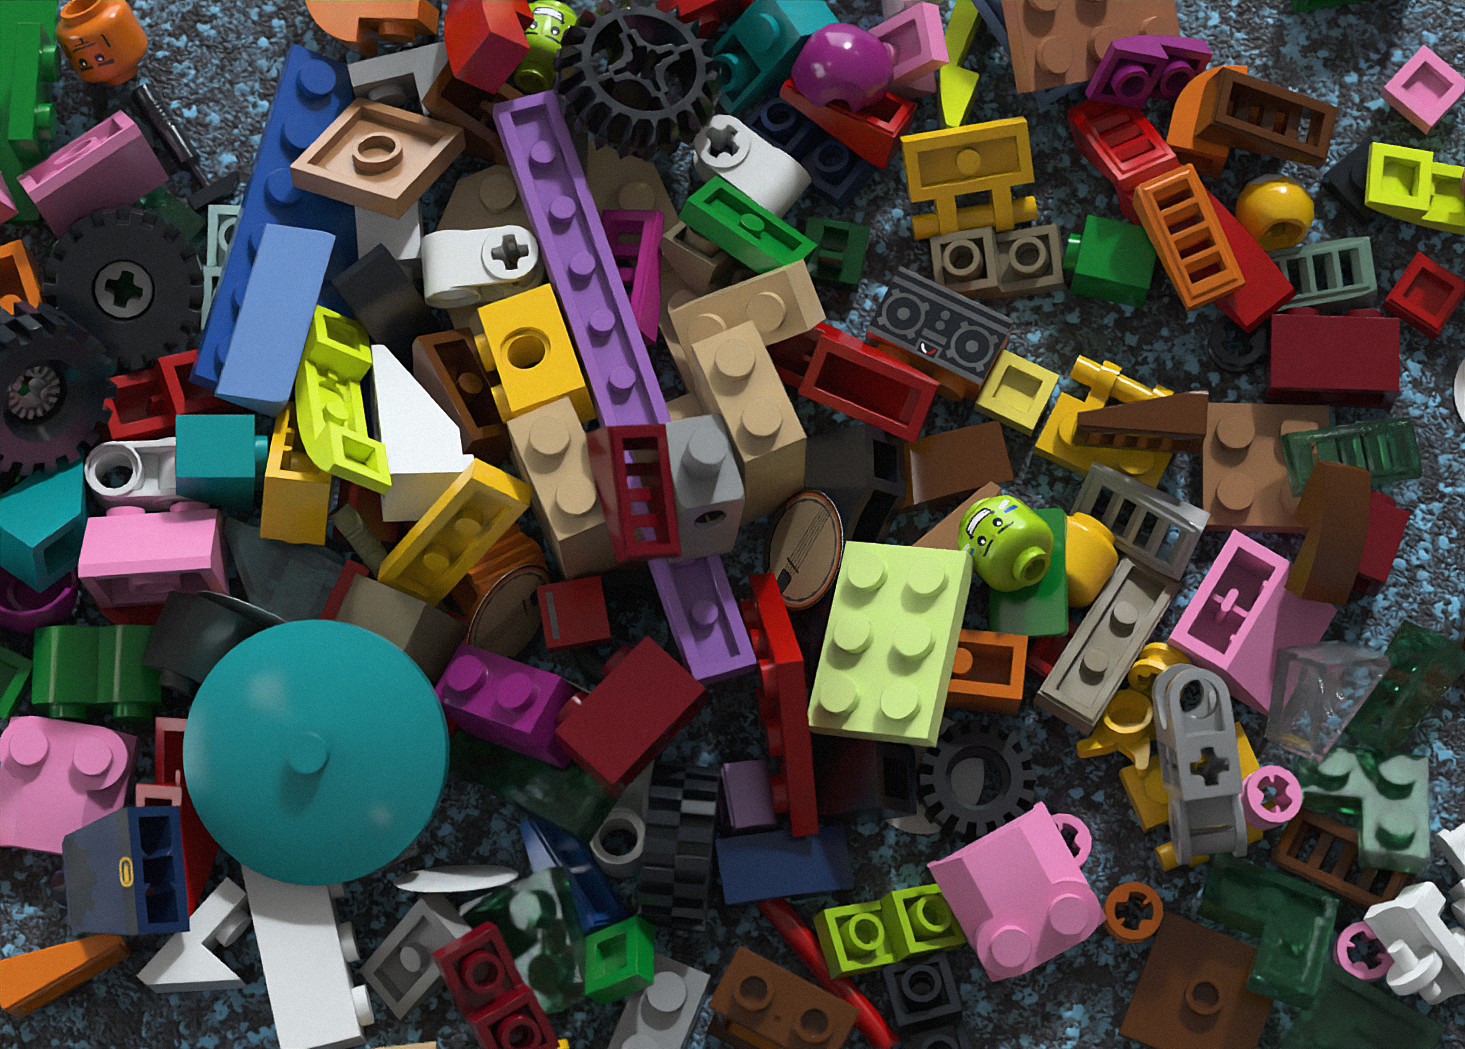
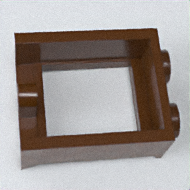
[706,946,860,1049]

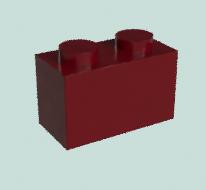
[1265,307,1400,409]
[554,635,707,799]

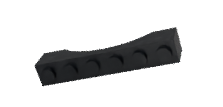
[804,424,917,825]

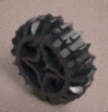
[553,0,722,162]

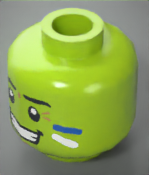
[509,0,577,94]
[957,495,1054,592]

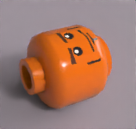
[55,0,149,86]

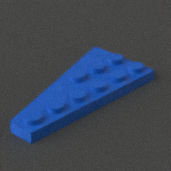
[188,44,373,439]

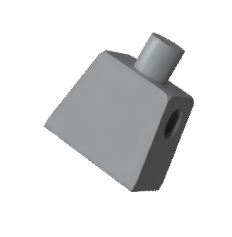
[666,414,745,564]

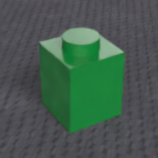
[1062,214,1157,309]

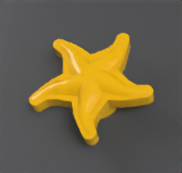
[1076,685,1157,777]

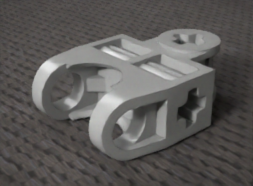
[1152,663,1248,865]

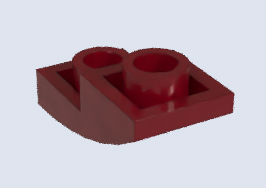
[431,921,560,1049]

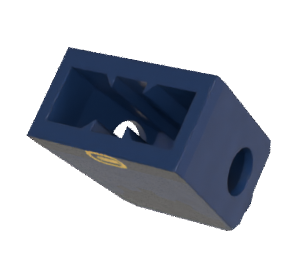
[51,806,190,936]

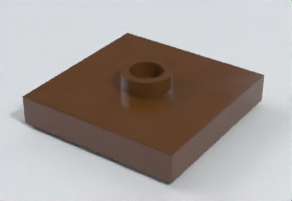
[1117,911,1289,1049]

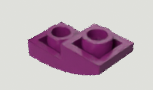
[1085,35,1213,109]

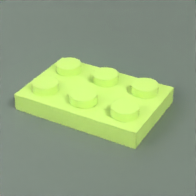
[808,541,974,747]

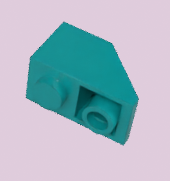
[711,0,840,115]
[176,415,268,511]
[0,446,91,593]

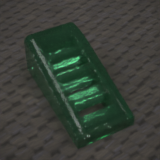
[1280,417,1423,498]
[1340,619,1465,756]

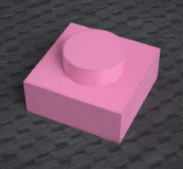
[1380,45,1465,135]

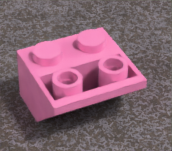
[1166,529,1338,720]

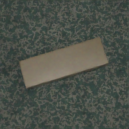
[1032,553,1182,736]

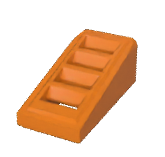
[1132,163,1246,312]
[0,933,132,1019]

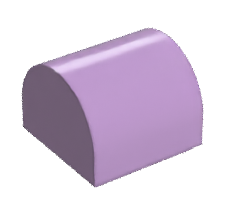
[719,760,779,838]

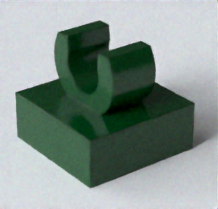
[805,216,870,293]

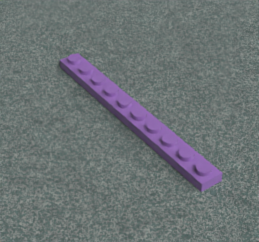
[493,90,757,686]

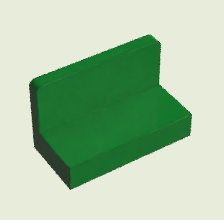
[678,175,818,275]
[989,508,1068,651]

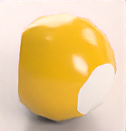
[1235,174,1314,251]

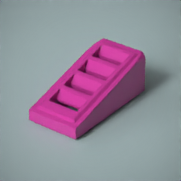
[601,209,664,345]

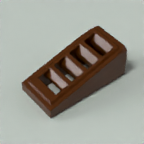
[1194,67,1338,168]
[1071,390,1208,455]
[1269,806,1420,913]

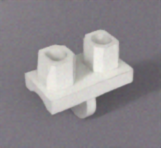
[1364,882,1465,1006]

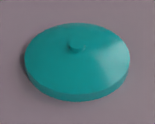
[183,620,450,886]

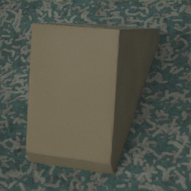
[333,573,470,684]

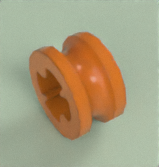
[1102,882,1164,945]

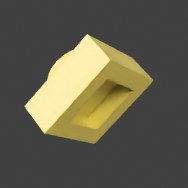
[974,349,1060,437]

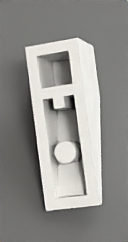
[369,345,474,522]

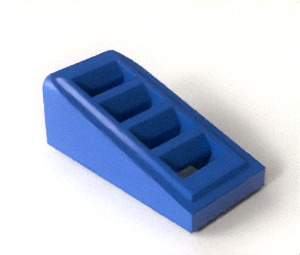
[519,815,630,954]

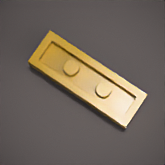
[377,458,533,607]

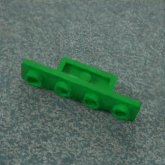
[0,0,61,225]

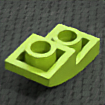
[813,883,966,980]

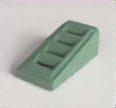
[1266,236,1377,318]

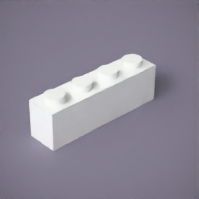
[240,863,374,1049]

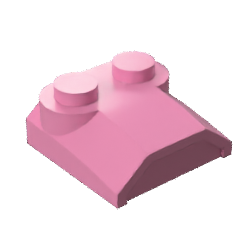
[0,716,141,856]
[927,801,1107,982]

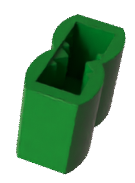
[31,625,169,724]

